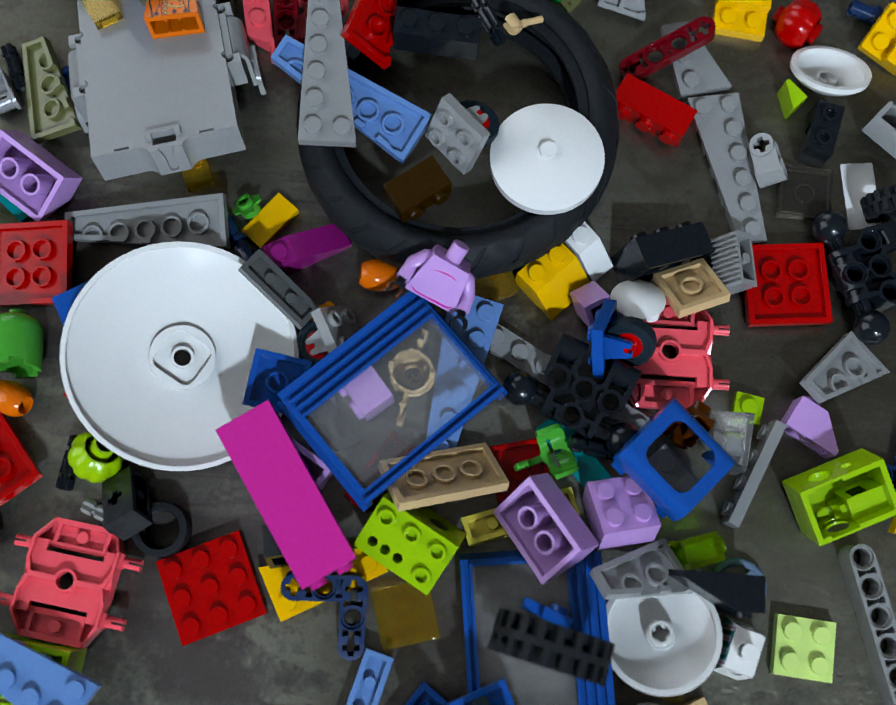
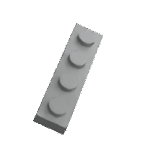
[721,420,787,528]

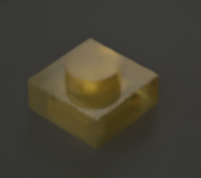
[484,271,519,302]

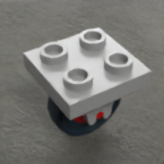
[425,93,500,175]
[297,304,359,367]

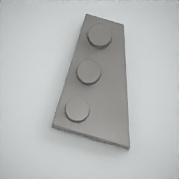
[660,21,732,100]
[799,331,890,404]
[589,538,694,600]

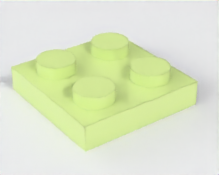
[769,613,836,683]

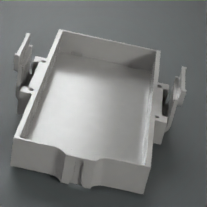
[68,0,266,181]

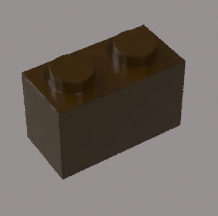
[383,155,452,223]

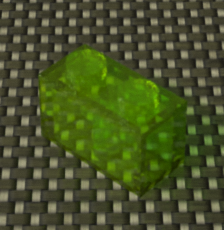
[668,531,727,570]

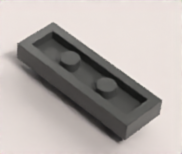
[238,249,320,330]

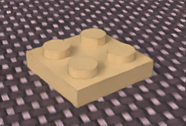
[653,258,731,318]

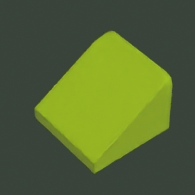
[777,79,807,120]

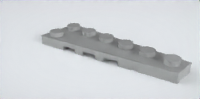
[298,0,357,147]
[685,92,767,245]
[64,193,230,249]

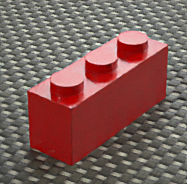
[615,73,698,147]

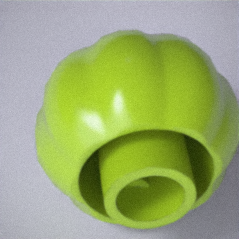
[67,432,124,483]

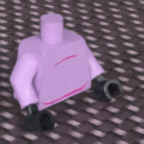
[385,239,475,333]

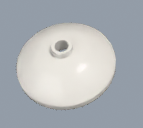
[790,46,872,96]

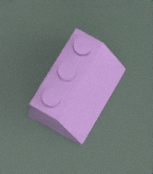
[0,129,83,222]
[493,473,600,585]

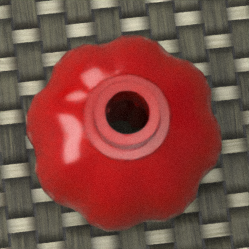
[772,0,824,49]

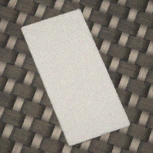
[840,163,881,230]

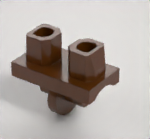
[663,400,715,450]

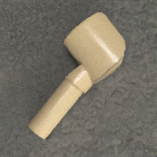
[503,13,544,36]

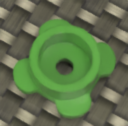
[232,193,261,219]

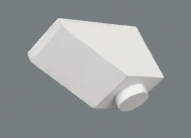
[563,221,613,282]

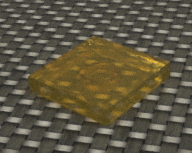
[371,583,440,651]

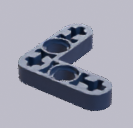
[280,571,368,661]

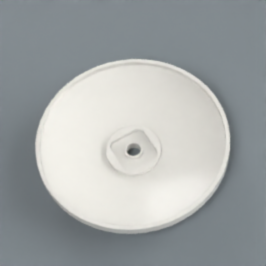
[60,241,299,471]

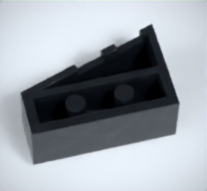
[610,221,715,283]

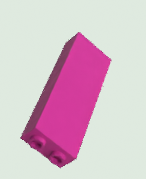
[215,400,358,591]

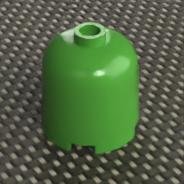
[0,309,44,379]

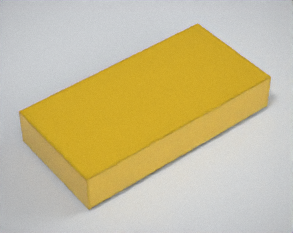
[241,192,299,251]

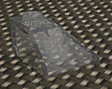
[701,411,755,477]

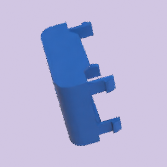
[611,398,736,521]

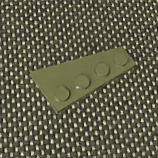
[22,36,83,144]

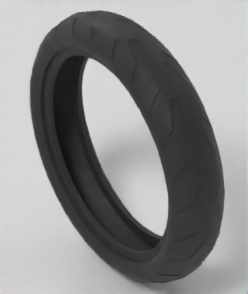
[297,0,620,279]

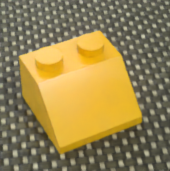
[514,244,590,321]

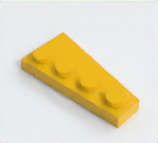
[258,548,389,622]

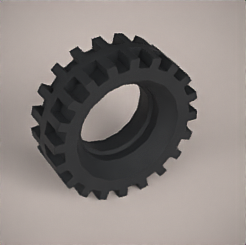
[487,608,615,686]

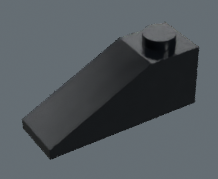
[669,569,765,619]

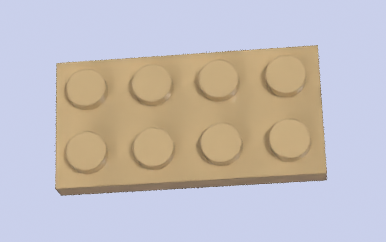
[378,442,509,512]

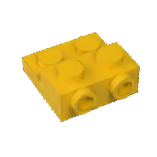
[712,0,772,42]
[857,2,896,77]

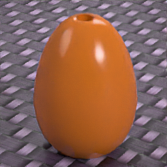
[359,259,400,292]
[0,380,34,417]

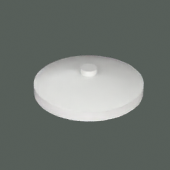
[489,103,605,215]
[606,592,723,697]

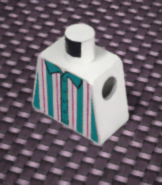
[714,615,765,680]

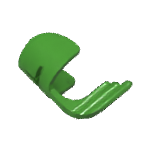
[513,424,579,480]

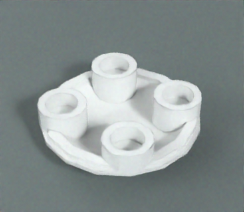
[610,280,666,322]

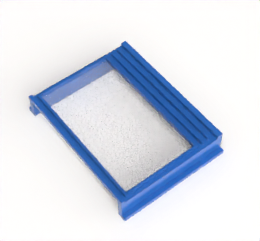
[277,291,508,512]
[459,547,615,705]

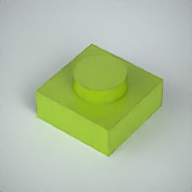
[729,391,765,426]

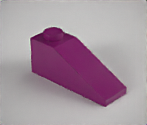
[262,224,352,276]

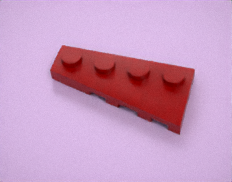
[340,0,398,69]

